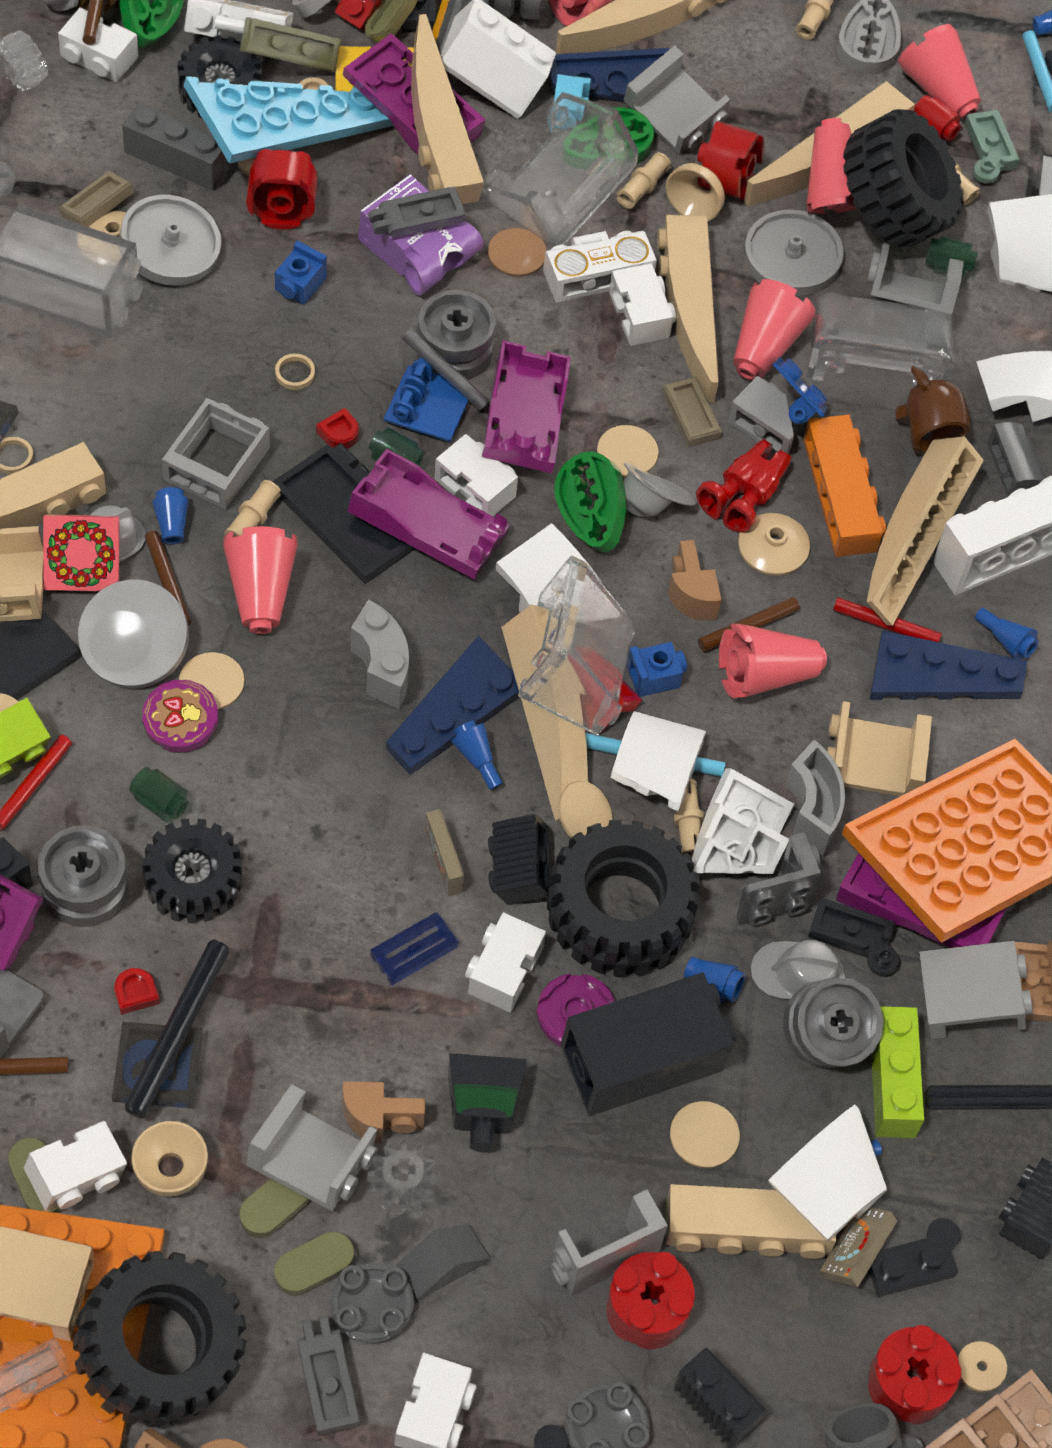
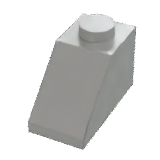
[728,376,794,454]

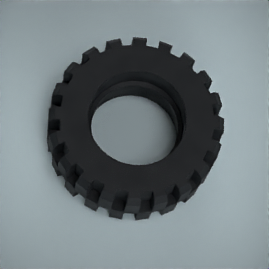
[843,109,963,248]
[547,819,700,976]
[73,1251,247,1428]

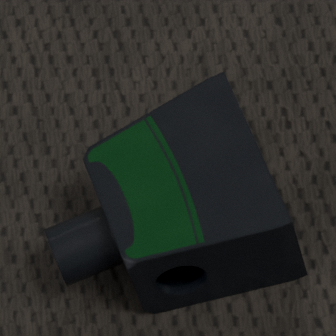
[448,1053,527,1152]

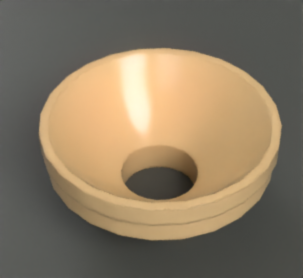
[666,163,725,222]
[131,1121,208,1197]

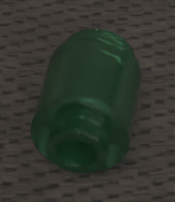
[925,236,978,277]
[369,427,425,466]
[129,767,189,822]

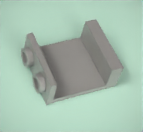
[624,45,730,155]
[867,243,963,314]
[919,941,1033,1040]
[246,1084,378,1212]
[550,1190,668,1296]

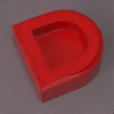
[316,407,359,449]
[114,968,160,1015]

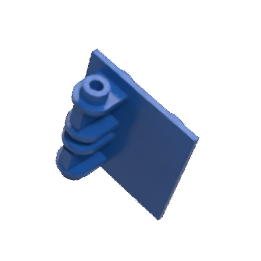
[383,357,469,442]
[773,357,828,424]

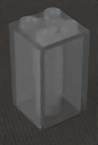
[0,204,143,339]

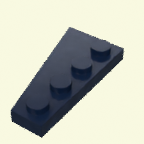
[549,47,678,102]
[869,631,1027,700]
[386,635,521,775]

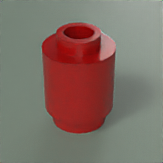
[914,95,961,141]

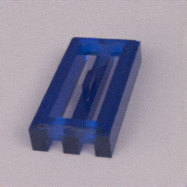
[370,912,458,986]

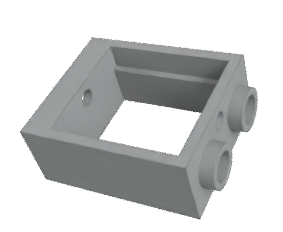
[162,398,270,510]

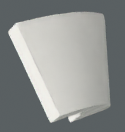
[987,194,1052,293]
[977,351,1052,422]
[496,523,621,629]
[611,711,706,811]
[692,768,794,874]
[769,1104,887,1242]

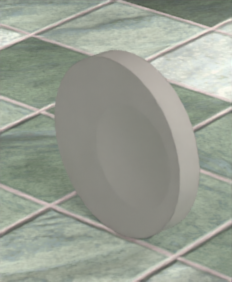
[119,194,221,286]
[744,210,843,296]
[78,579,189,689]

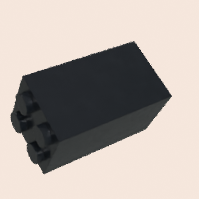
[560,972,736,1117]

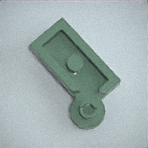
[965,110,1020,184]

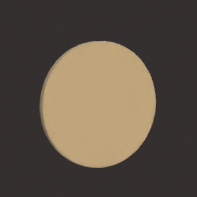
[597,425,658,477]
[179,652,244,709]
[558,781,613,838]
[670,1101,740,1168]

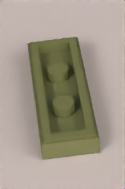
[240,17,341,72]

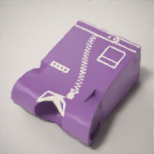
[358,174,484,296]

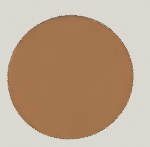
[488,228,547,277]

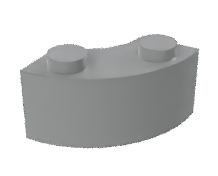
[350,599,409,710]
[785,740,845,856]

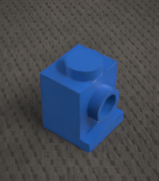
[275,240,327,305]
[626,642,687,697]

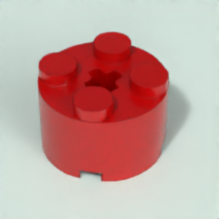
[697,121,765,199]
[246,149,318,229]
[606,1252,695,1349]
[868,1325,962,1424]

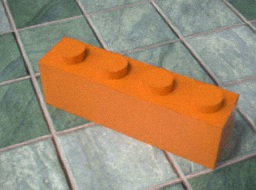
[803,415,886,557]

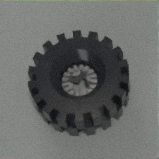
[177,36,262,119]
[142,818,242,923]

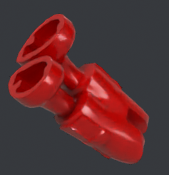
[696,439,792,532]

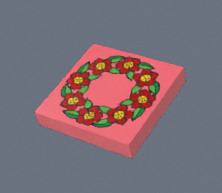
[43,514,120,591]

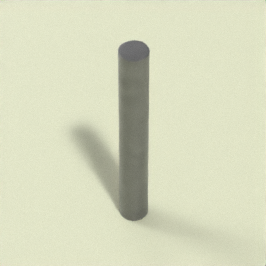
[401,328,489,410]

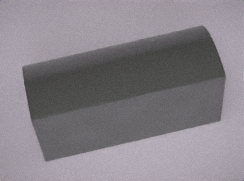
[987,422,1046,497]

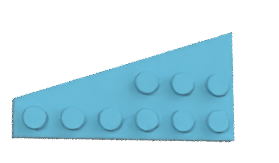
[183,77,394,164]

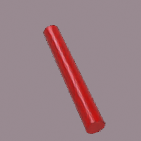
[833,597,942,642]
[0,735,72,830]

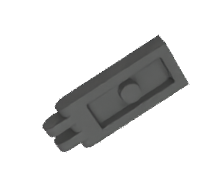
[368,186,466,237]
[297,1315,360,1436]

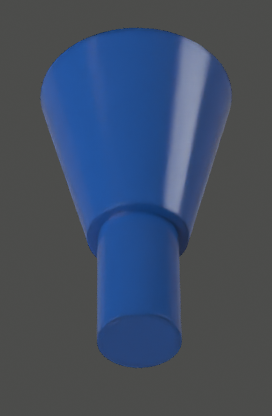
[975,608,1039,659]
[451,720,503,790]

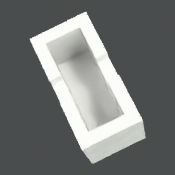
[58,8,138,82]
[609,263,676,346]
[434,434,518,516]
[465,912,546,1013]
[24,1121,127,1211]
[395,1353,477,1448]

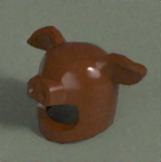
[896,366,970,455]

